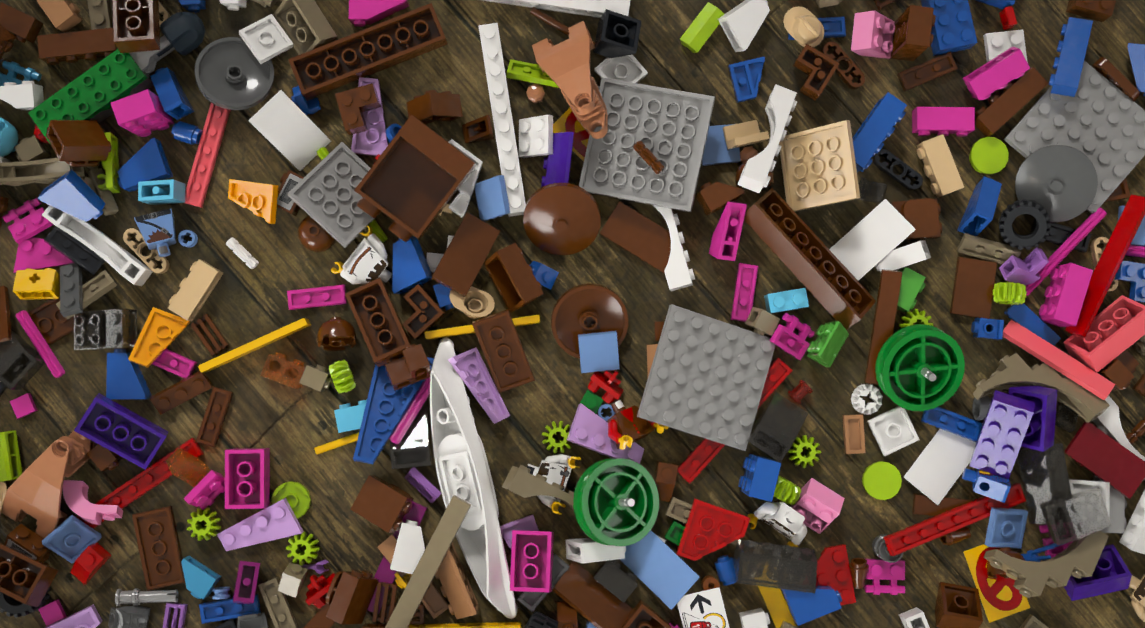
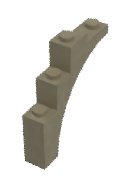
[0,157,85,186]
[973,353,1110,423]
[983,525,1109,598]

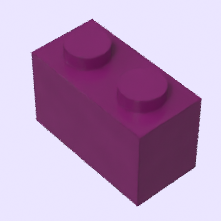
[232,561,260,604]

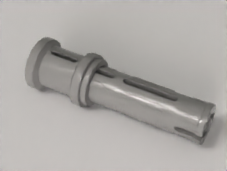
[115,588,179,607]

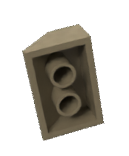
[273,0,337,55]

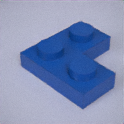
[1115,260,1145,303]

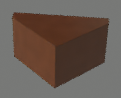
[462,115,494,143]

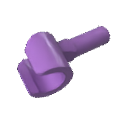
[301,560,329,574]

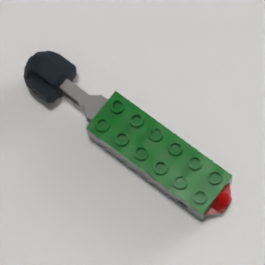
[28,12,205,144]

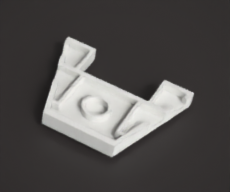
[448,139,483,218]

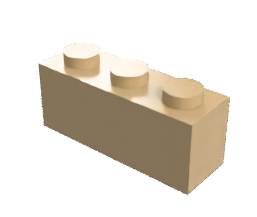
[917,134,964,198]
[168,259,223,321]

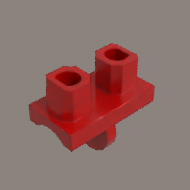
[588,370,624,404]
[306,573,336,609]

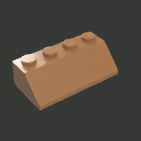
[435,542,480,619]

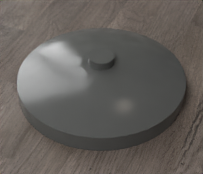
[195,37,274,110]
[1015,145,1098,222]

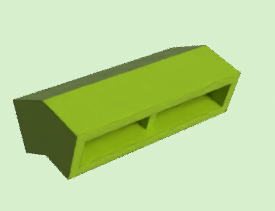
[680,2,724,53]
[0,430,22,482]

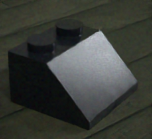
[593,9,641,58]

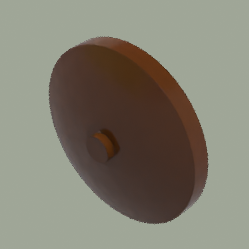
[523,183,601,255]
[551,284,628,359]

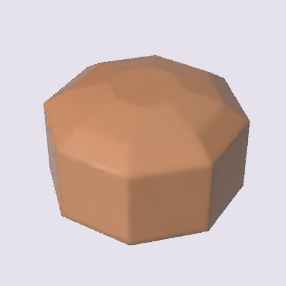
[526,83,545,103]
[740,146,758,163]

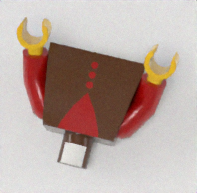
[608,400,668,449]

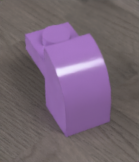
[999,247,1049,285]

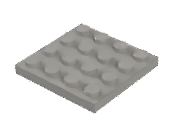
[288,142,382,248]

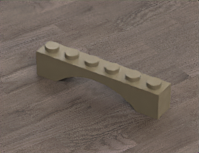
[502,465,574,512]

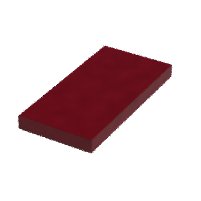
[1063,421,1145,499]

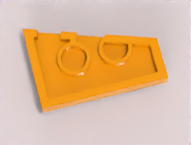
[228,179,278,224]
[128,307,190,368]

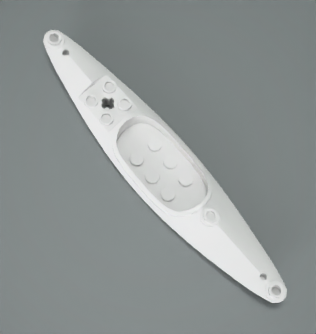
[430,337,518,619]

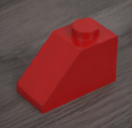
[70,543,112,585]

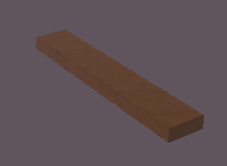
[864,269,903,384]

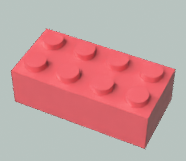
[1063,295,1145,372]

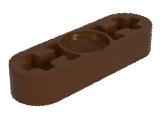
[821,42,865,89]
[1092,57,1140,101]

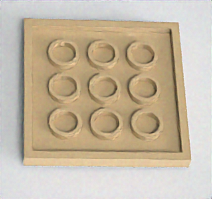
[779,120,860,212]

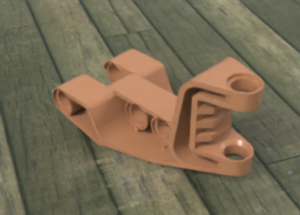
[532,21,608,139]
[1,431,96,538]

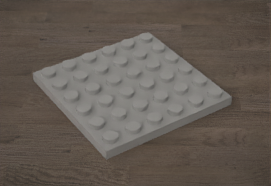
[1003,61,1145,213]
[579,78,715,212]
[637,304,775,451]

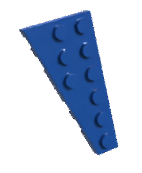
[353,356,434,464]

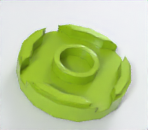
[969,137,1009,175]
[862,461,902,500]
[272,481,311,519]

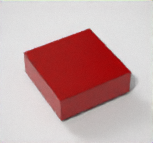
[999,6,1017,31]

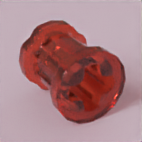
[787,380,813,405]

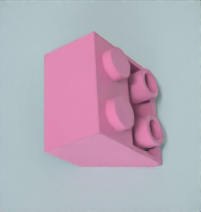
[851,11,895,59]
[791,478,845,534]

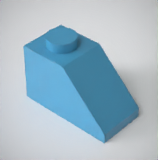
[181,556,221,599]

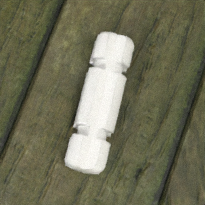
[226,238,259,269]

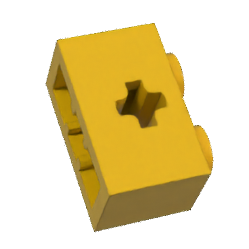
[13,268,60,300]

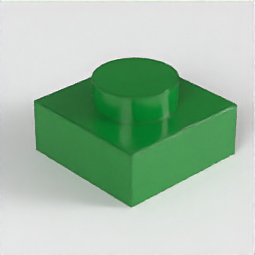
[579,390,603,414]

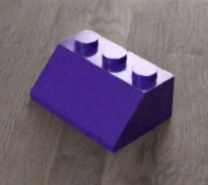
[541,132,574,188]
[1009,386,1057,452]
[1064,544,1132,601]

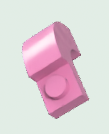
[62,480,123,525]

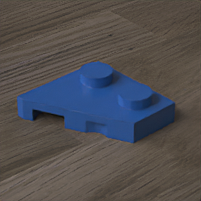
[728,57,765,103]

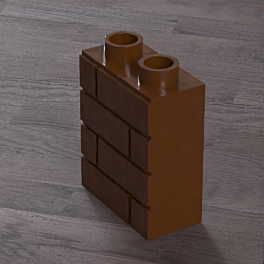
[354,114,476,243]

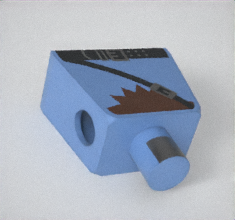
[134,209,176,257]

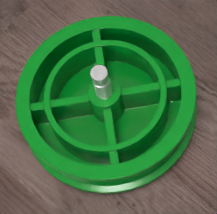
[875,324,965,411]
[573,458,659,546]

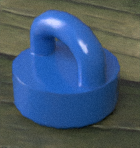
[386,124,402,143]

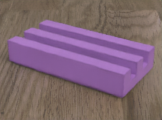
[405,467,442,503]
[162,602,188,628]

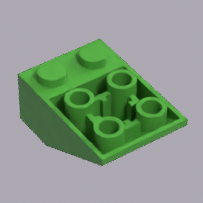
[806,321,849,367]

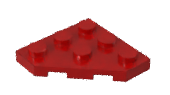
[676,498,750,561]
[801,544,856,605]

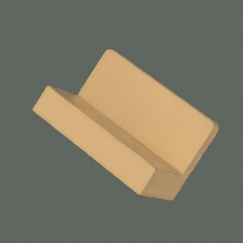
[723,120,770,149]

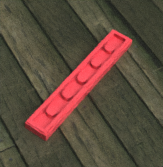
[185,103,231,208]
[1003,319,1116,400]

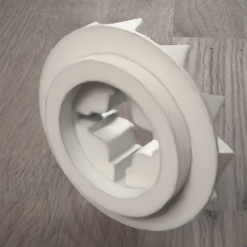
[851,384,883,415]

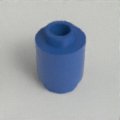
[172,121,203,145]
[714,555,738,586]

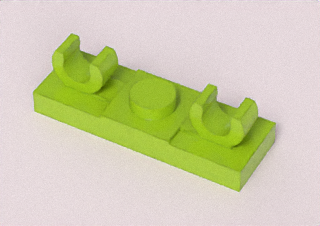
[97,132,120,193]

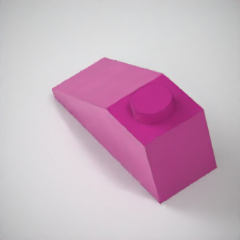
[348,0,409,27]
[709,201,747,261]

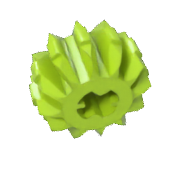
[992,282,1027,305]
[899,309,934,328]
[329,360,356,393]
[542,421,571,453]
[787,435,821,468]
[774,476,802,505]
[187,508,221,541]
[286,531,320,565]

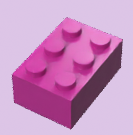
[111,89,174,137]
[1039,263,1093,327]
[225,448,270,509]
[510,530,554,593]

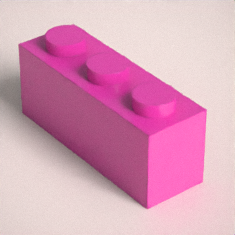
[962,46,1030,101]
[912,107,975,137]

